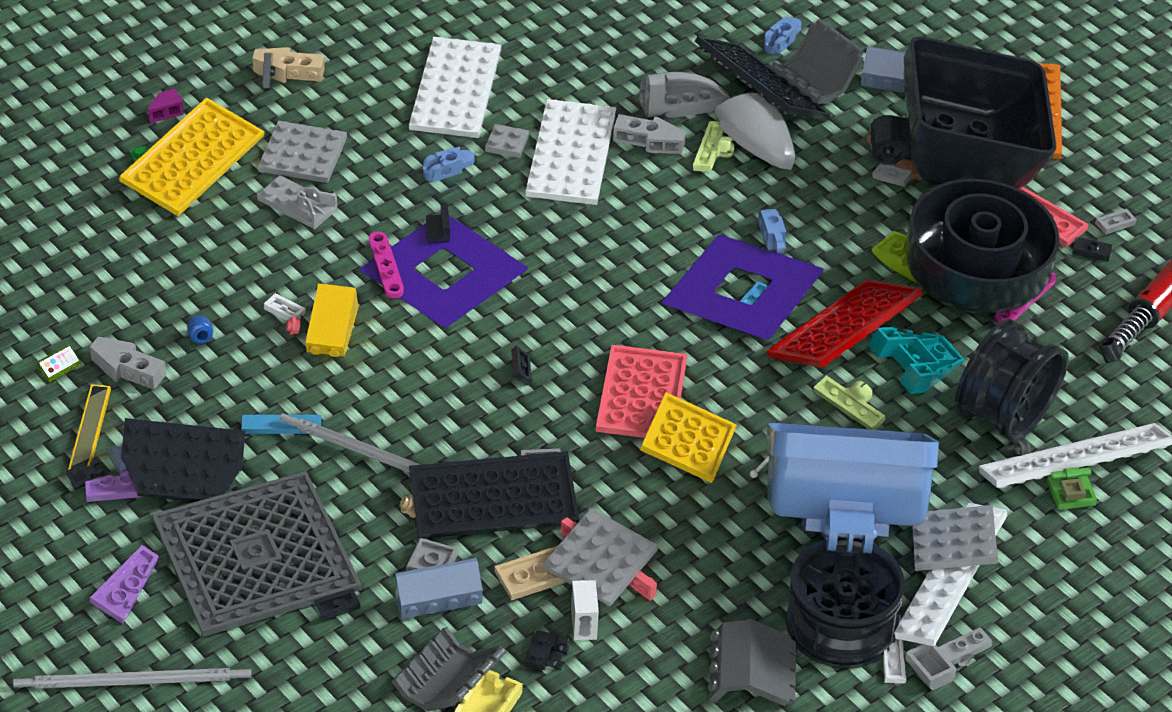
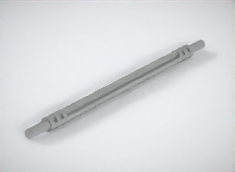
[280,414,421,472]
[13,668,252,689]

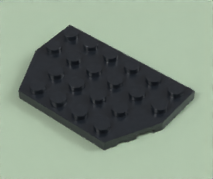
[121,418,245,502]

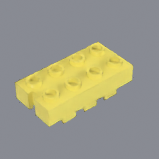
[454,670,522,712]

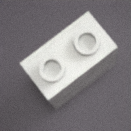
[571,580,599,640]

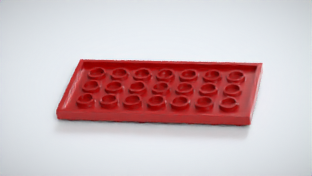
[766,279,923,368]

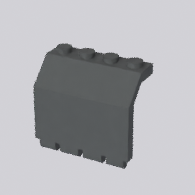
[771,19,864,105]
[708,619,796,706]
[391,627,506,711]

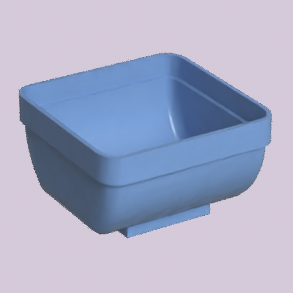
[766,423,939,554]

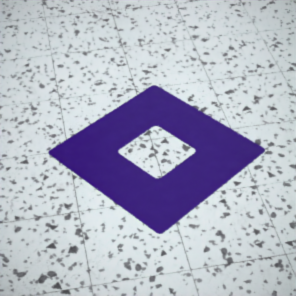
[360,214,528,327]
[662,235,824,339]

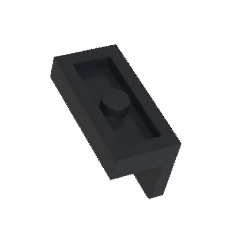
[426,203,450,242]

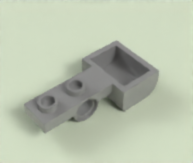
[905,627,993,690]

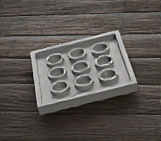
[258,121,347,183]
[913,505,998,571]
[543,508,658,606]

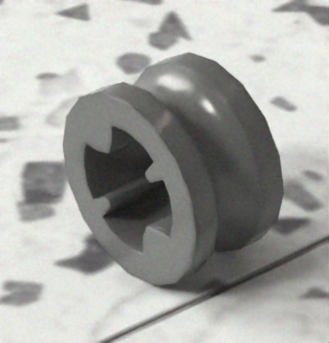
[1014,439,1031,456]

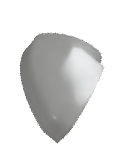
[639,72,730,118]
[714,93,795,170]

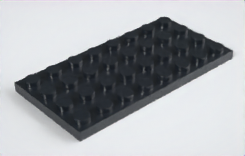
[694,36,831,121]
[409,451,580,539]

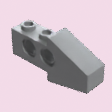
[613,114,686,154]
[90,337,166,390]

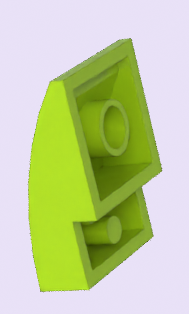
[872,231,917,283]

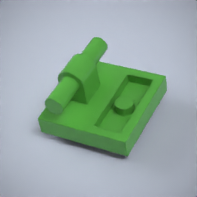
[1046,467,1097,510]

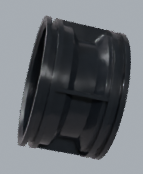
[955,319,1069,443]
[786,538,905,668]

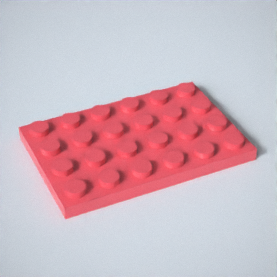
[596,345,688,438]

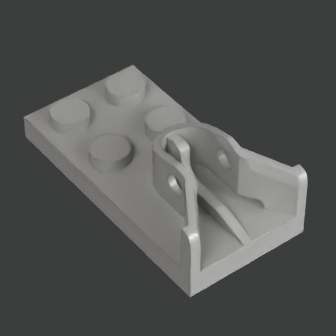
[257,175,337,229]

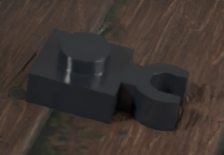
[66,459,105,490]

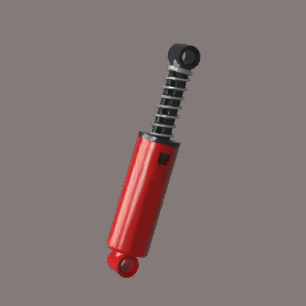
[1098,260,1172,363]

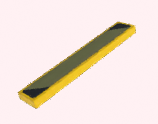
[68,385,111,470]

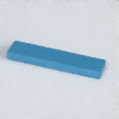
[241,415,321,434]

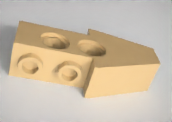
[253,47,324,83]

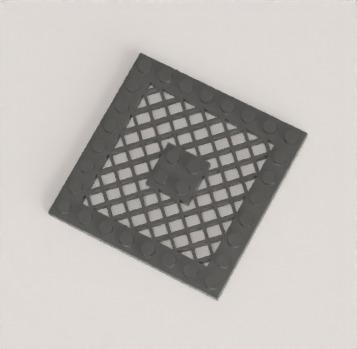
[152,471,362,637]

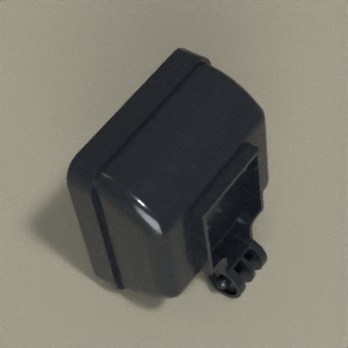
[870,37,1057,189]

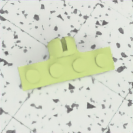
[693,121,734,172]
[814,375,885,430]

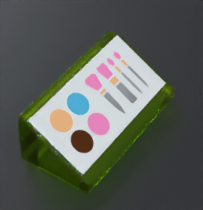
[37,345,81,382]

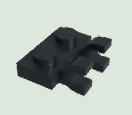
[524,630,569,671]

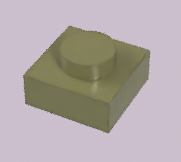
[1060,479,1086,501]

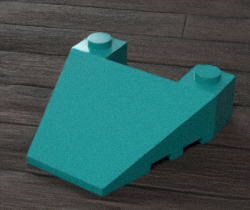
[868,327,965,394]

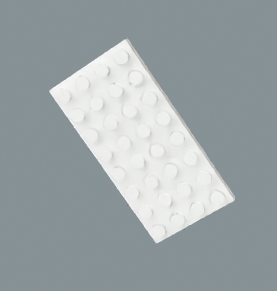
[409,37,501,138]
[526,99,616,205]

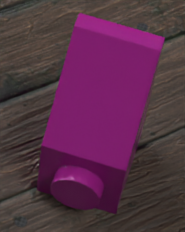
[148,89,184,124]

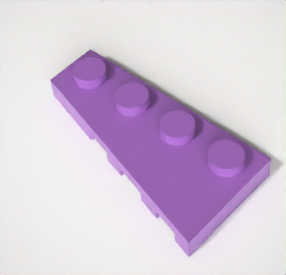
[85,470,141,502]
[90,545,159,624]

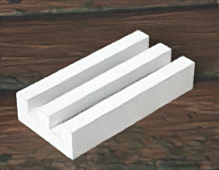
[264,293,306,321]

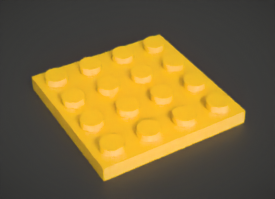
[640,392,737,483]

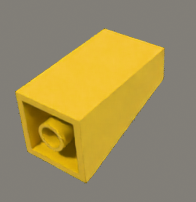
[305,283,358,357]

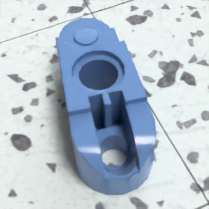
[764,17,802,55]
[423,147,475,181]
[758,209,786,254]

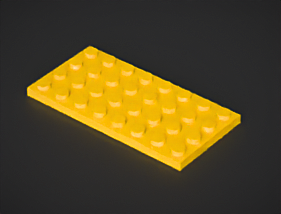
[119,97,264,216]

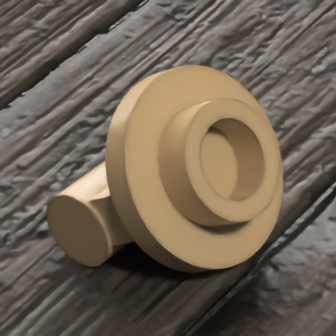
[399,494,415,518]

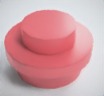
[286,316,300,335]

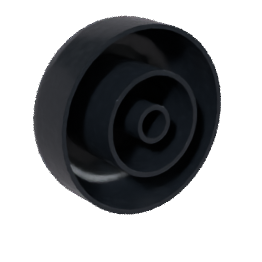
[905,179,1059,314]

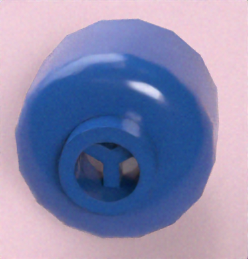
[187,316,213,344]

